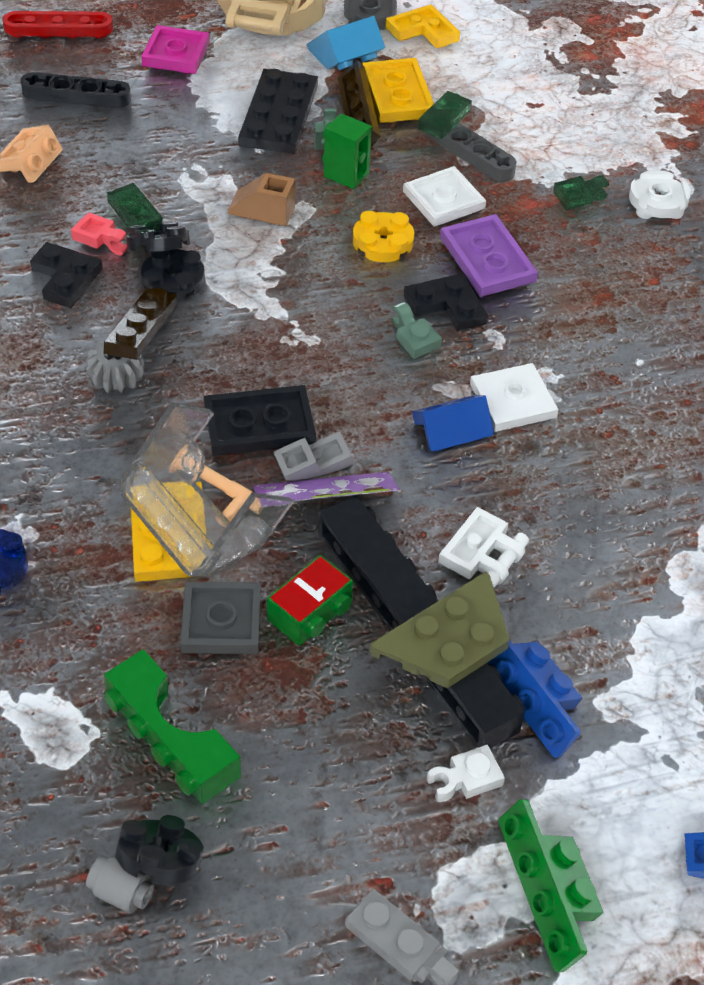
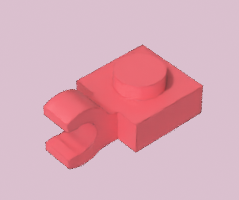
[71,212,128,256]

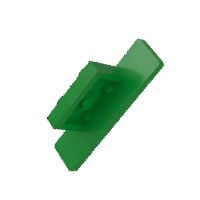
[498,799,604,972]

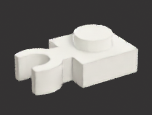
[427,744,505,802]

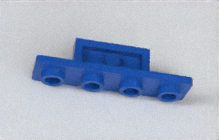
[487,641,583,758]

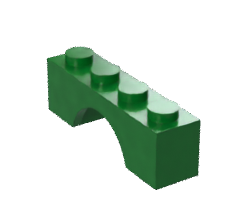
[103,649,241,805]

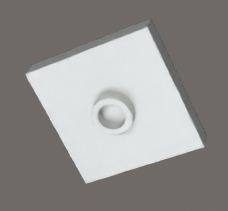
[403,166,486,227]
[470,363,559,432]

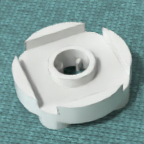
[629,170,691,219]

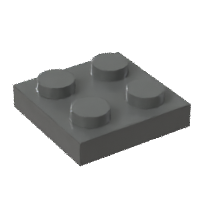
[180,581,261,654]

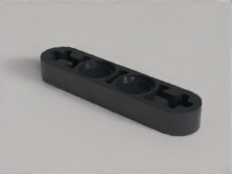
[21,72,131,108]

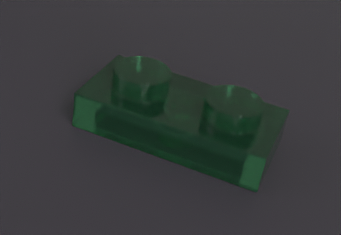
[418,91,472,139]
[107,183,163,229]

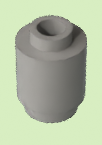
[86,855,154,914]

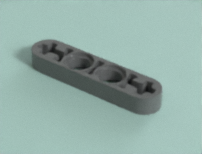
[425,113,517,182]

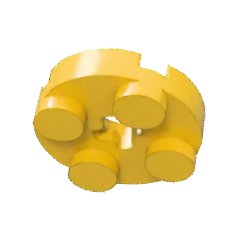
[353,211,414,262]

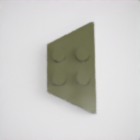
[369,572,510,688]

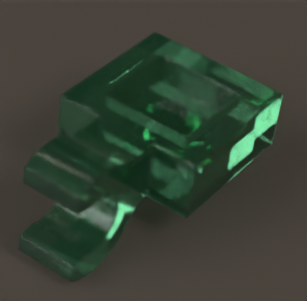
[553,175,609,211]

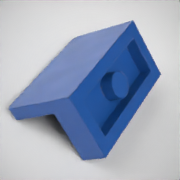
[412,395,494,451]

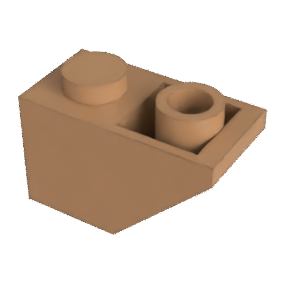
[228,173,295,226]

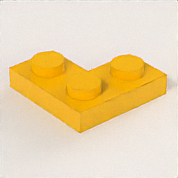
[385,4,460,48]

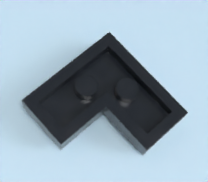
[30,242,103,309]
[404,273,488,331]

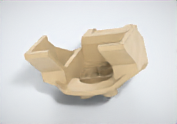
[217,0,328,36]

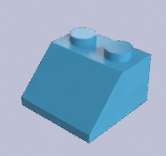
[306,16,385,71]

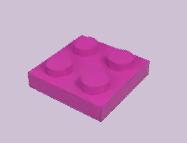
[141,25,210,74]

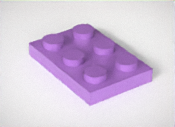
[440,214,538,297]

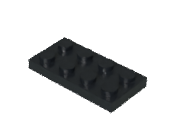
[238,69,318,154]

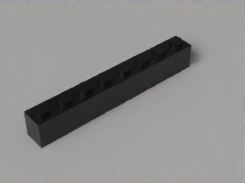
[318,495,525,749]

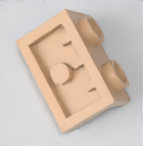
[0,124,62,183]

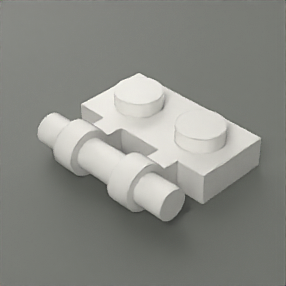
[438,507,529,588]

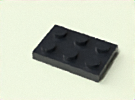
[204,385,316,456]

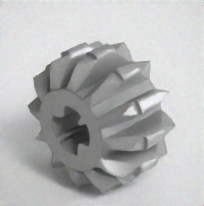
[86,342,144,394]

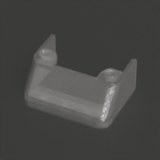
[120,402,294,577]

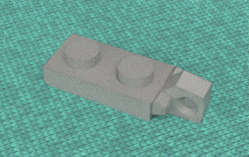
[345,889,459,985]

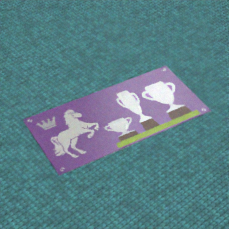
[253,472,400,504]

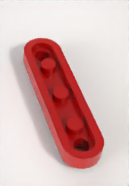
[2,11,113,38]

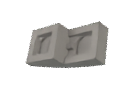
[273,431,355,481]

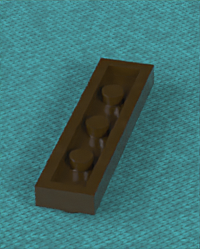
[337,61,381,146]
[103,288,177,360]

